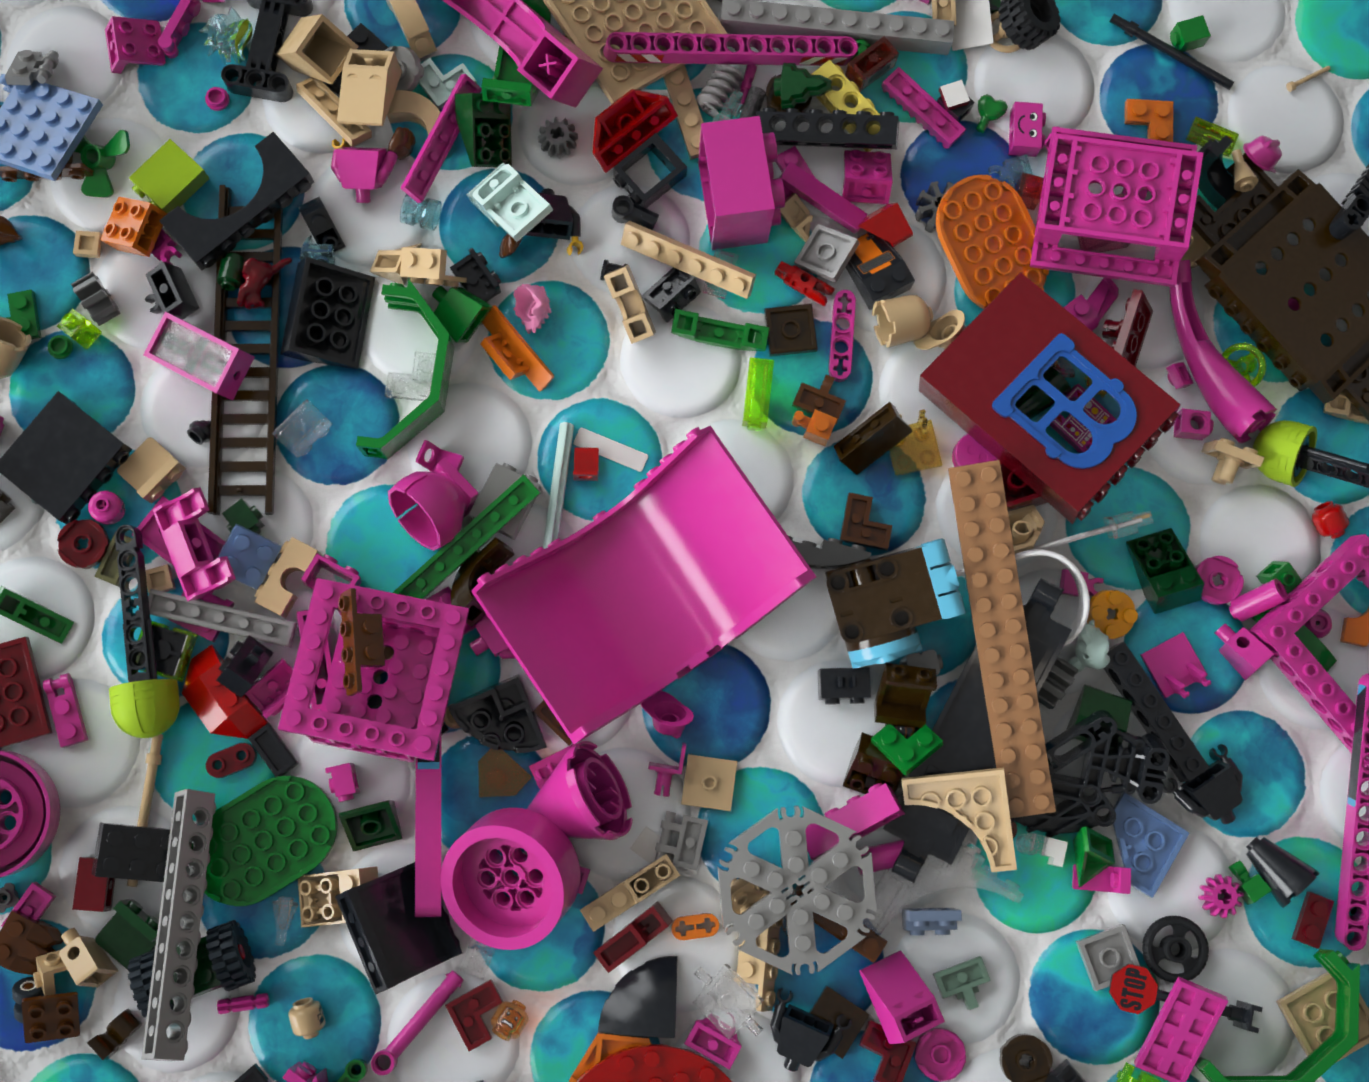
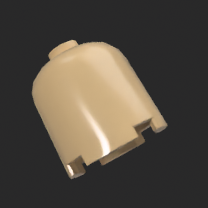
[872,295,933,348]
[0,317,31,379]

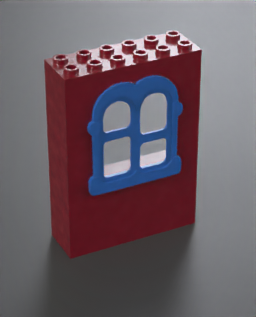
[919,272,1181,524]

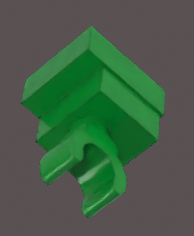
[1228,860,1272,905]

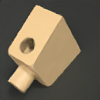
[59,928,118,988]

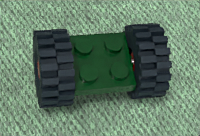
[127,920,256,1018]

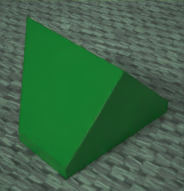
[1073,826,1115,888]

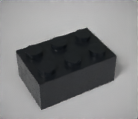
[91,822,170,882]

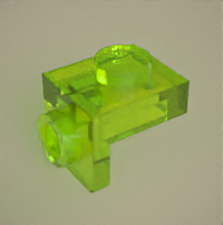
[57,308,102,349]

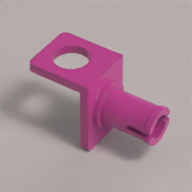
[648,743,686,797]

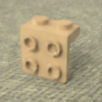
[400,247,467,287]
[117,437,186,504]

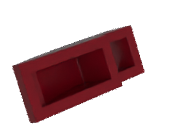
[593,901,673,973]

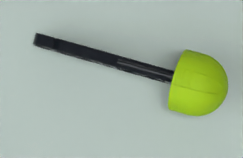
[1253,420,1369,488]
[109,525,180,738]

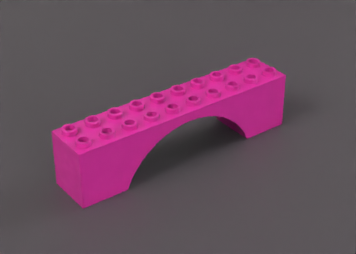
[442,0,603,108]

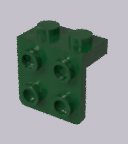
[95,899,159,969]

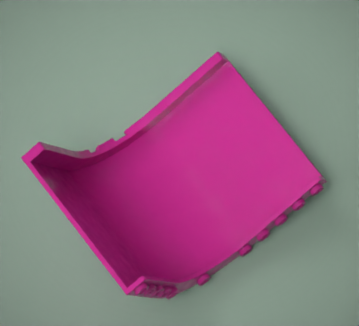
[471,426,816,745]

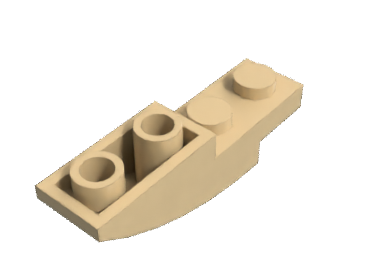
[580,854,680,932]

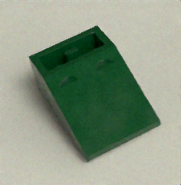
[455,93,512,167]
[1126,528,1204,614]

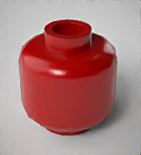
[1312,501,1349,539]

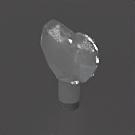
[1051,357,1075,378]

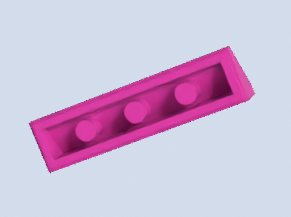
[779,161,867,234]

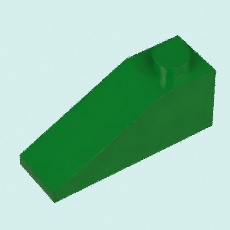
[0,585,74,644]

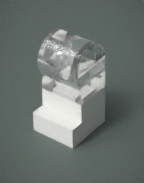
[1016,833,1068,867]

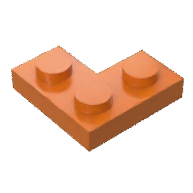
[1125,99,1173,142]

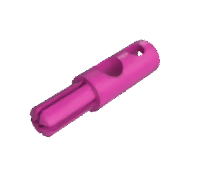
[737,65,757,105]

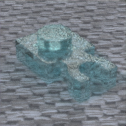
[988,154,1033,185]

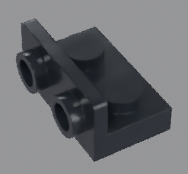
[642,267,701,323]

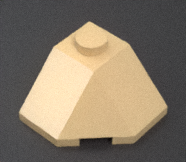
[1008,505,1045,553]

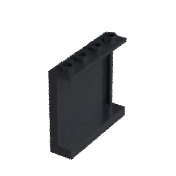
[0,391,132,524]
[335,862,462,995]

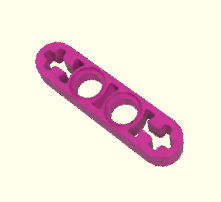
[828,290,856,382]

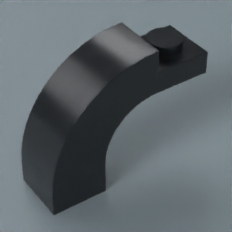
[1198,135,1237,209]

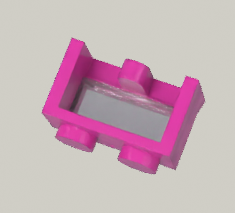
[301,553,362,590]

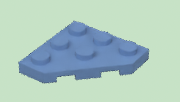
[1113,792,1189,898]

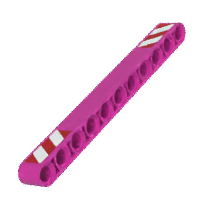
[603,32,858,66]

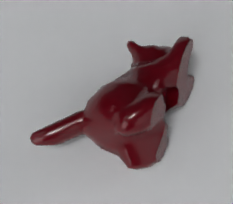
[237,258,292,310]

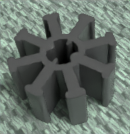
[915,181,954,233]
[71,271,121,326]
[1037,656,1078,709]

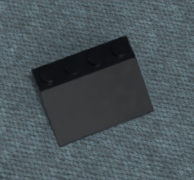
[280,257,375,369]

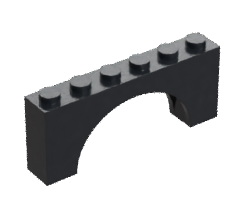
[159,132,314,271]

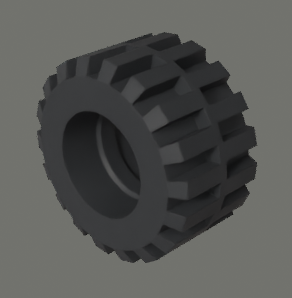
[998,0,1061,50]

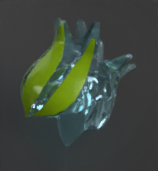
[199,7,253,65]

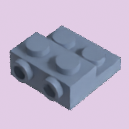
[902,908,962,935]

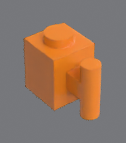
[792,409,837,447]

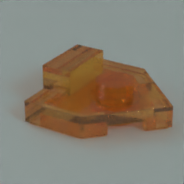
[478,748,532,797]

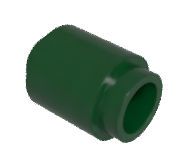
[217,253,244,291]

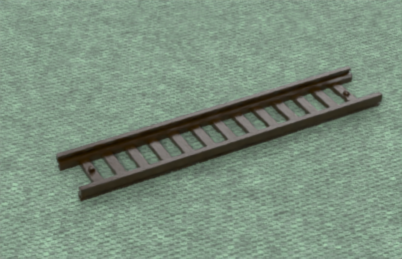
[207,185,283,515]

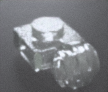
[713,89,743,122]

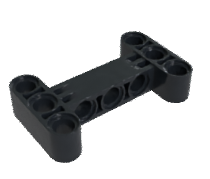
[221,0,313,102]

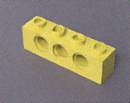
[811,59,880,152]

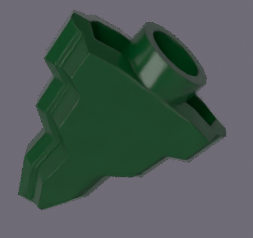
[774,63,832,110]

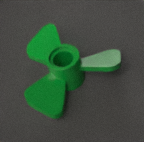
[74,130,130,198]

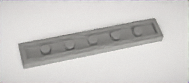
[148,589,298,648]

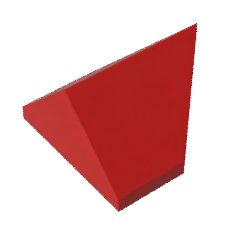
[858,202,913,247]

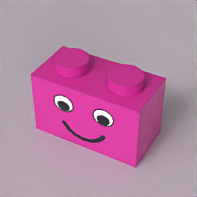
[1009,102,1046,157]

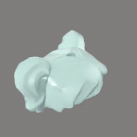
[1068,620,1110,672]

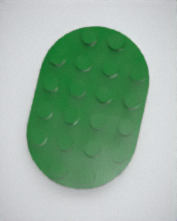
[191,776,338,906]

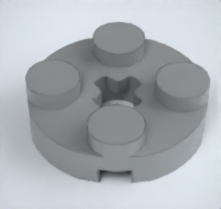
[385,46,424,91]

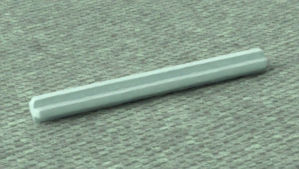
[543,422,574,549]

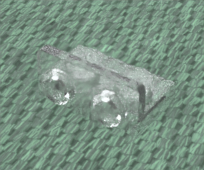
[272,399,332,458]

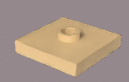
[681,754,738,811]

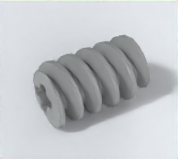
[696,64,744,118]

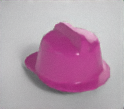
[1243,135,1282,173]
[641,691,694,739]

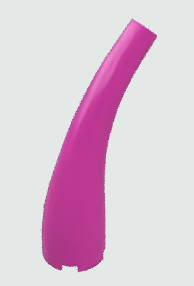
[1169,260,1277,443]

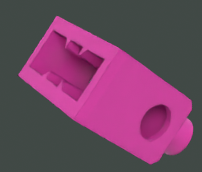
[1215,623,1274,680]

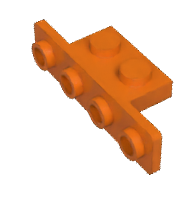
[480,305,554,391]

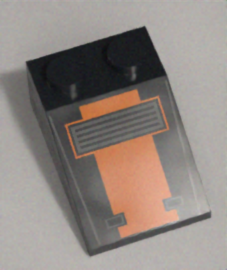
[845,232,915,310]

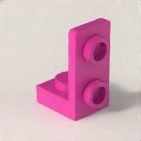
[1072,864,1131,894]

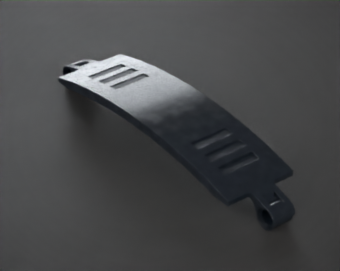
[883,578,1072,883]

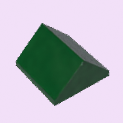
[339,800,402,852]

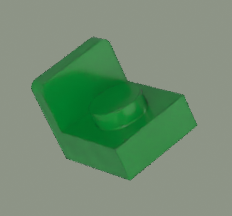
[1256,561,1302,594]

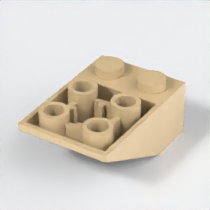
[337,49,402,126]
[298,866,378,928]

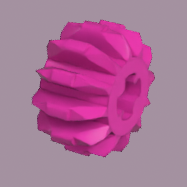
[1198,874,1244,918]

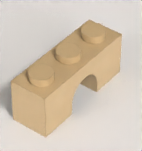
[604,265,656,344]
[255,537,322,619]

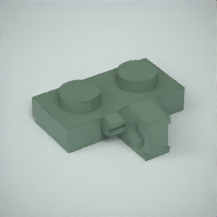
[933,956,991,1010]

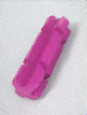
[217,993,269,1014]

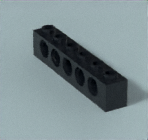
[756,108,900,150]
[1103,642,1210,782]

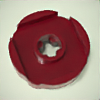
[57,519,111,569]

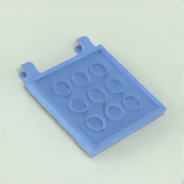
[0,74,103,181]

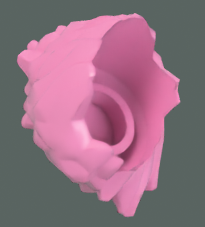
[513,284,552,334]

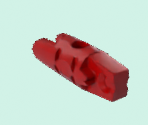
[775,261,835,306]

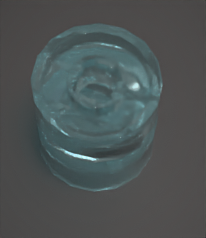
[400,194,442,231]

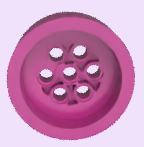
[0,750,60,878]
[440,808,580,950]

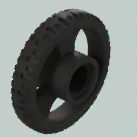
[1142,916,1209,983]

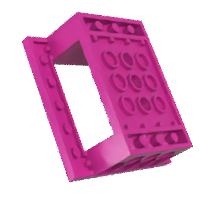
[1029,127,1203,287]
[278,578,469,763]

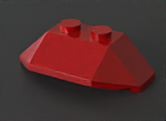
[593,89,678,173]
[182,644,268,739]

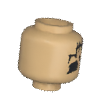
[288,997,326,1039]

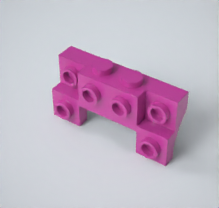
[153,487,236,602]

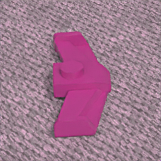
[1064,278,1119,331]

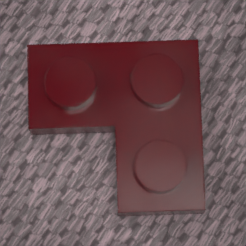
[445,979,503,1051]
[859,1020,917,1082]

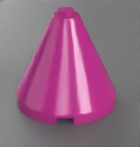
[527,741,633,840]

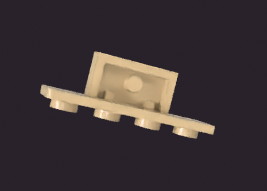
[736,918,783,1012]

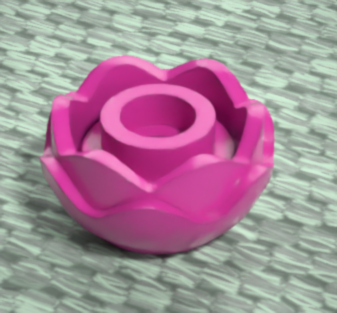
[1304,609,1332,638]

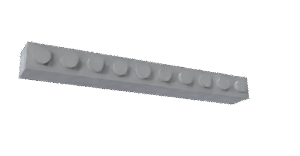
[720,0,954,55]

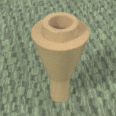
[1231,149,1258,192]

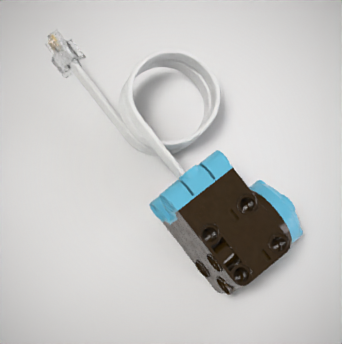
[825,511,1154,669]

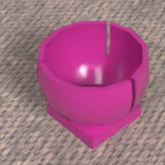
[388,458,478,551]

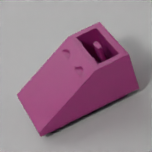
[859,950,945,1044]

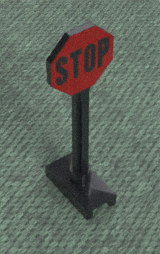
[1108,964,1263,1033]

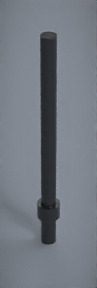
[1109,14,1234,90]

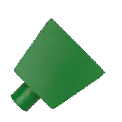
[432,286,493,343]

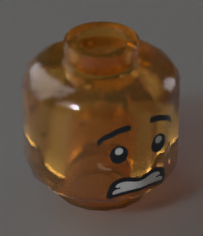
[491,1000,529,1041]

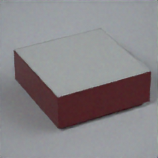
[939,80,970,111]

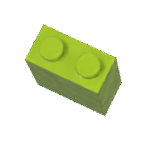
[129,139,210,213]

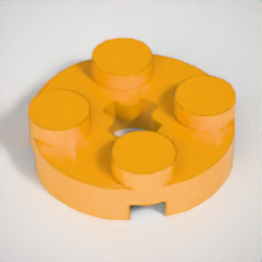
[1087,590,1138,639]

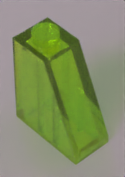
[742,358,774,431]

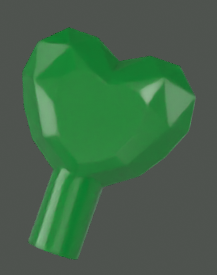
[976,94,1008,133]

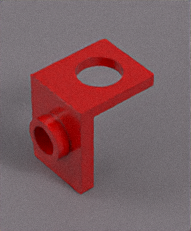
[573,447,599,481]

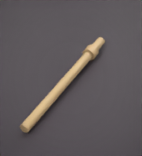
[127,734,163,887]

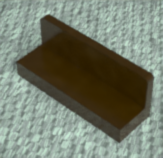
[834,402,912,475]

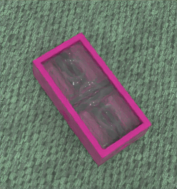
[143,312,255,400]

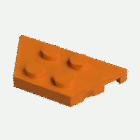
[569,1032,651,1082]

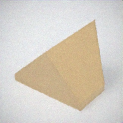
[370,243,422,285]

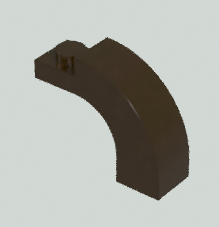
[451,537,515,627]

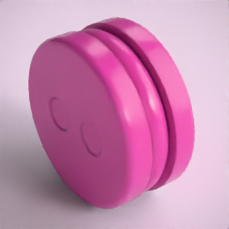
[952,434,998,467]

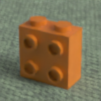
[100,197,168,257]

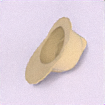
[914,310,966,350]

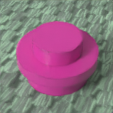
[205,87,230,111]

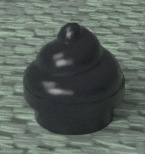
[187,420,211,445]

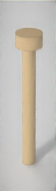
[1286,66,1330,92]

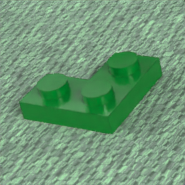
[6,290,42,340]
[871,724,943,776]

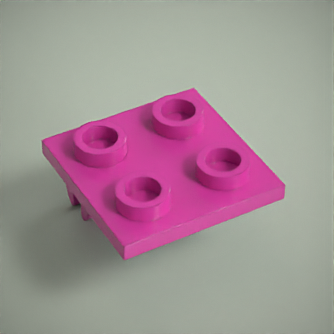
[1140,632,1211,698]

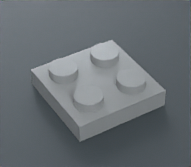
[794,224,860,283]
[1075,924,1140,991]

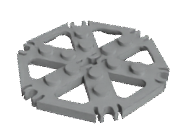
[717,806,877,975]

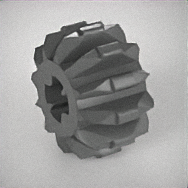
[538,117,578,159]

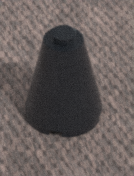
[1246,837,1320,908]

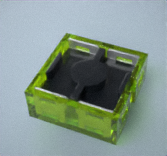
[136,621,198,682]

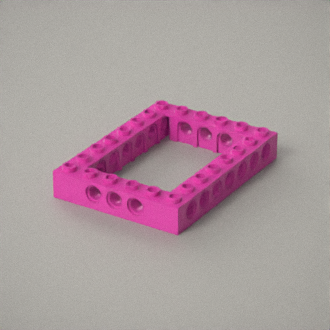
[1248,534,1369,767]

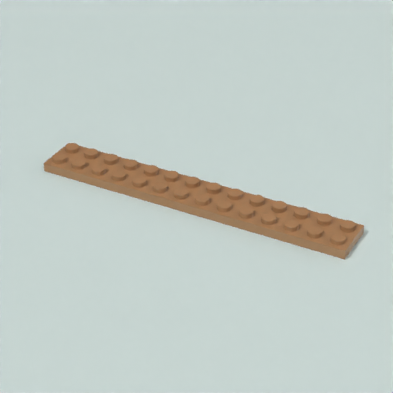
[948,460,1056,818]

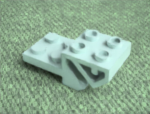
[466,163,553,242]

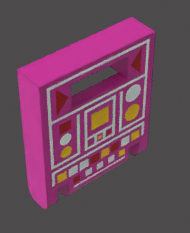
[1050,384,1117,453]

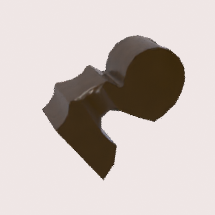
[87,1008,142,1060]

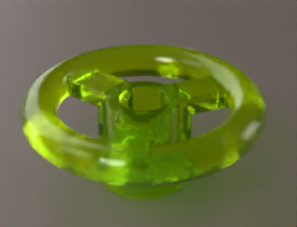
[1222,343,1266,387]

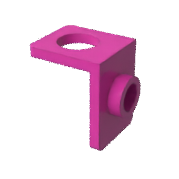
[416,440,464,472]

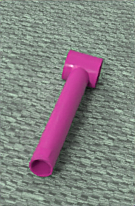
[371,970,464,1075]

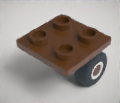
[12,977,80,1043]

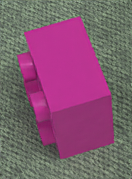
[698,116,785,250]

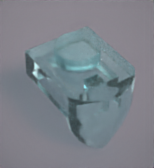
[299,235,336,265]

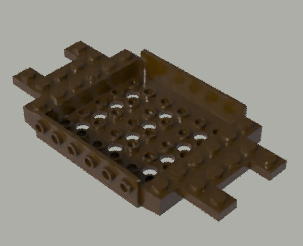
[1192,153,1369,421]

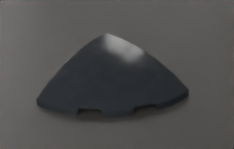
[448,674,547,753]
[598,956,677,1038]

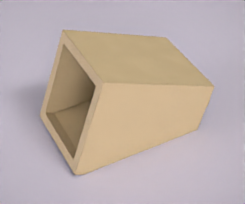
[275,14,359,84]

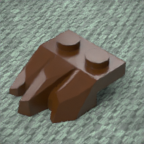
[0,910,63,975]

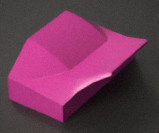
[684,1013,742,1070]

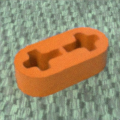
[671,913,719,940]

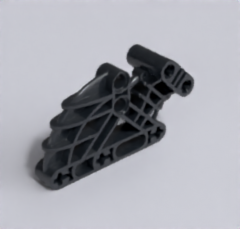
[1010,710,1170,837]

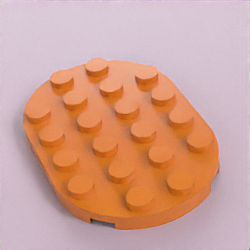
[936,175,1049,309]

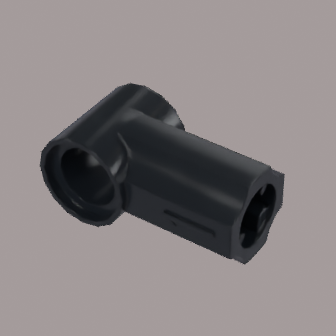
[611,195,659,230]

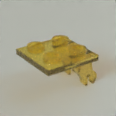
[889,409,942,476]

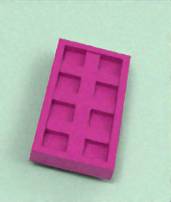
[1134,976,1228,1082]

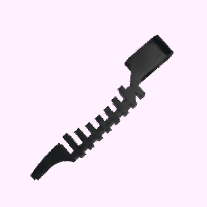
[1329,164,1369,240]

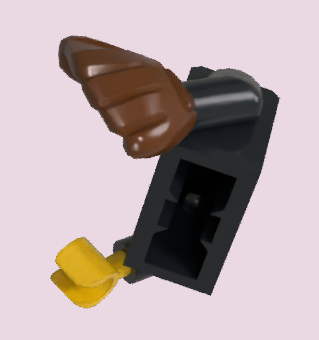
[499,188,584,258]

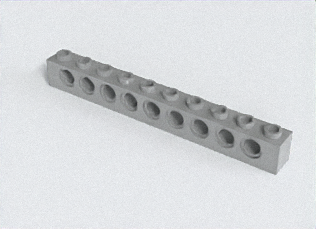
[141,789,216,1061]

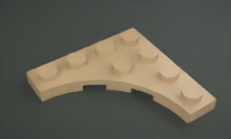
[901,767,1017,872]

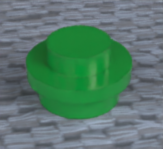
[48,335,73,359]

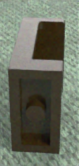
[874,663,937,728]

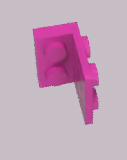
[105,16,166,74]
[842,150,893,204]

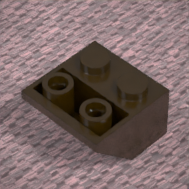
[843,732,903,794]

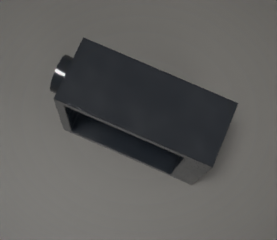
[613,133,687,209]

